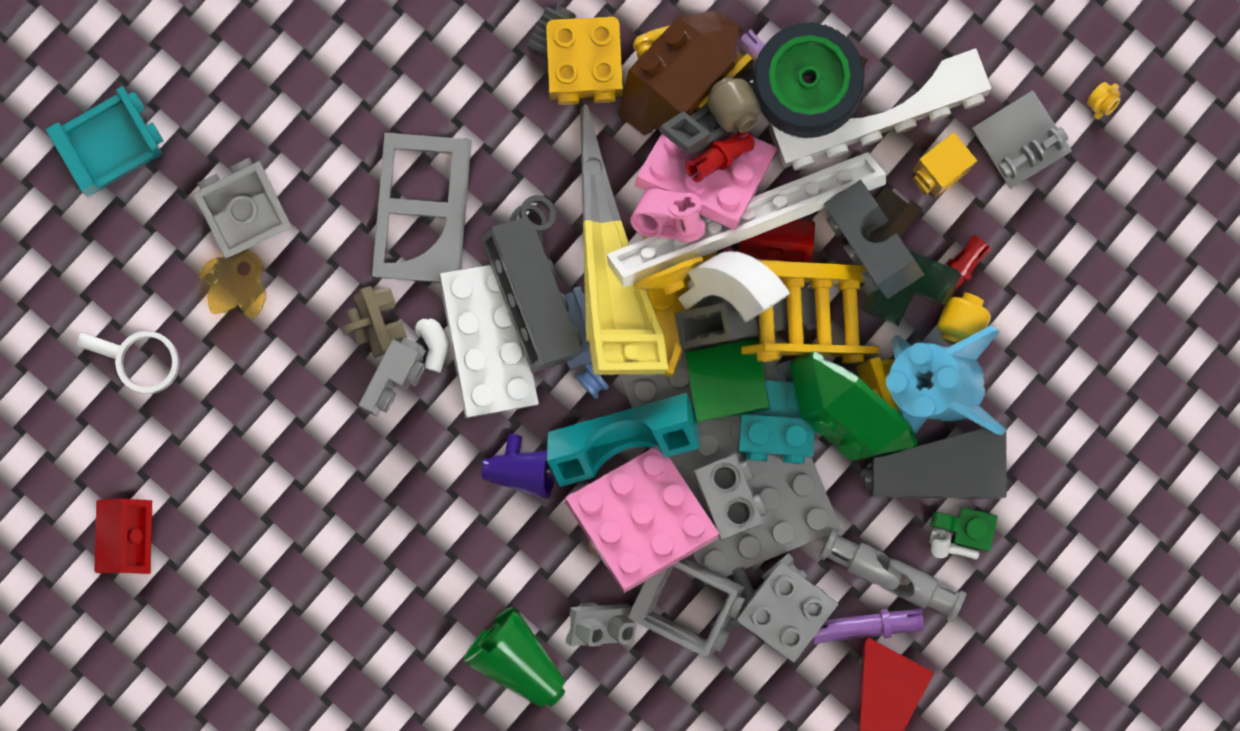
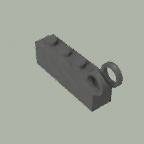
[480,195,583,373]

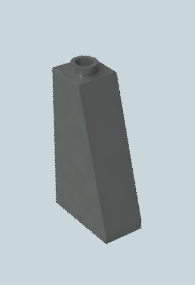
[674,287,816,349]
[864,423,1007,499]

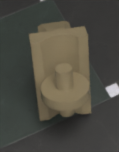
[341,286,407,358]

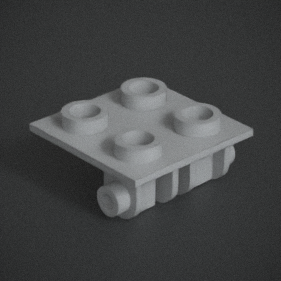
[971,90,1072,190]
[736,561,839,662]

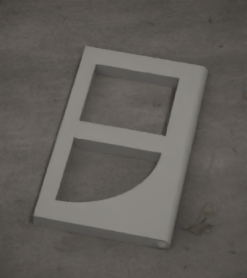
[372,133,471,283]

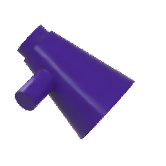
[482,434,555,499]

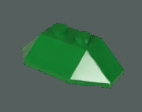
[790,351,918,461]

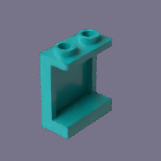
[46,86,164,197]

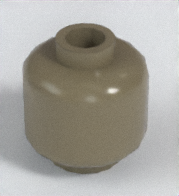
[707,77,762,133]

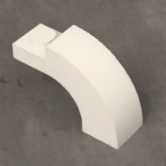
[678,252,790,322]

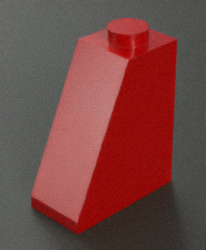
[857,637,934,731]

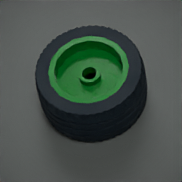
[753,22,865,138]

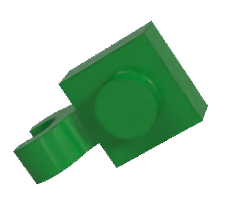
[930,507,998,552]

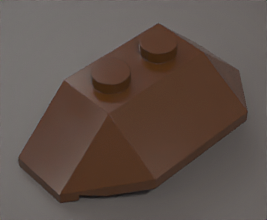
[619,10,742,136]

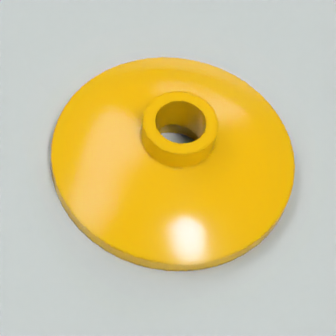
[633,256,704,295]

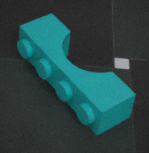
[547,393,700,487]

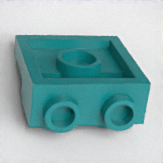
[738,380,815,464]

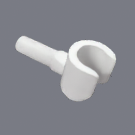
[929,529,979,560]

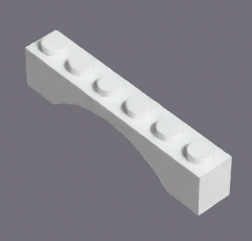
[769,48,991,171]

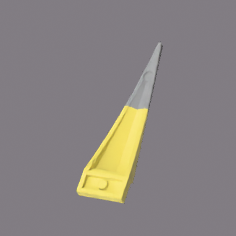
[580,104,668,375]

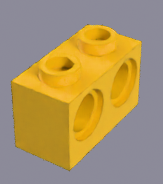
[912,132,977,198]

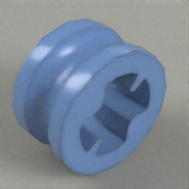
[574,363,609,400]

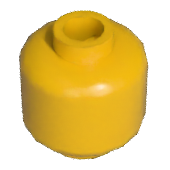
[937,293,991,345]

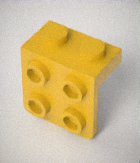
[546,17,623,105]

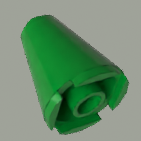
[464,607,565,708]

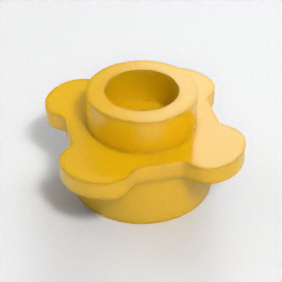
[1087,82,1121,119]

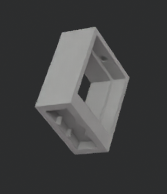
[628,558,745,658]

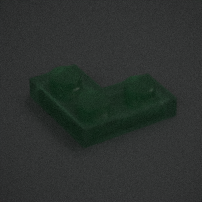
[863,250,962,327]

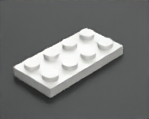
[438,265,539,419]

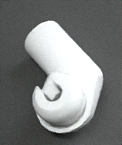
[415,319,450,373]

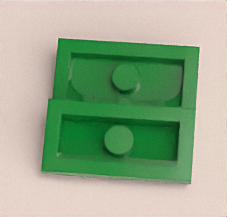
[686,338,771,423]

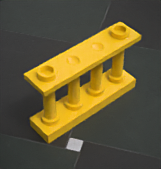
[741,260,879,364]

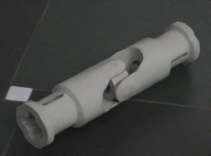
[819,529,966,622]

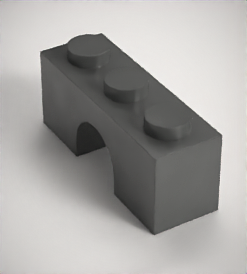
[824,179,925,299]

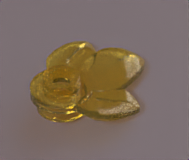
[199,251,267,319]

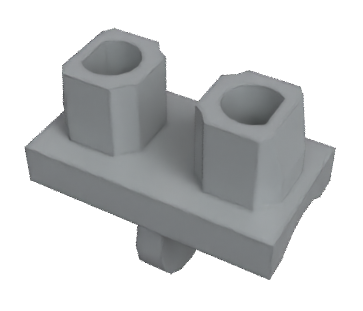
[565,602,637,647]

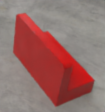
[738,219,816,263]
[94,499,153,574]

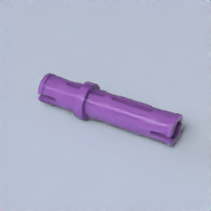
[813,607,924,645]

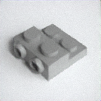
[193,157,292,259]
[359,337,426,417]

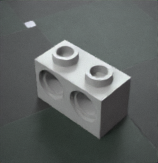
[693,454,767,541]

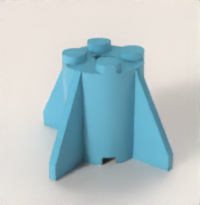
[886,325,1007,436]

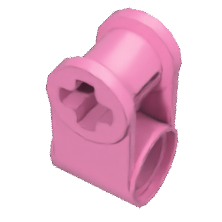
[630,188,706,242]

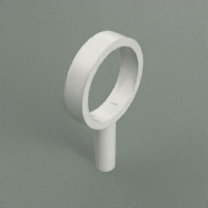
[77,331,180,394]

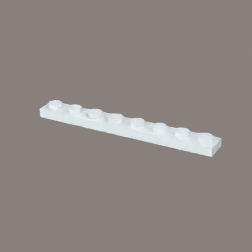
[607,152,886,287]

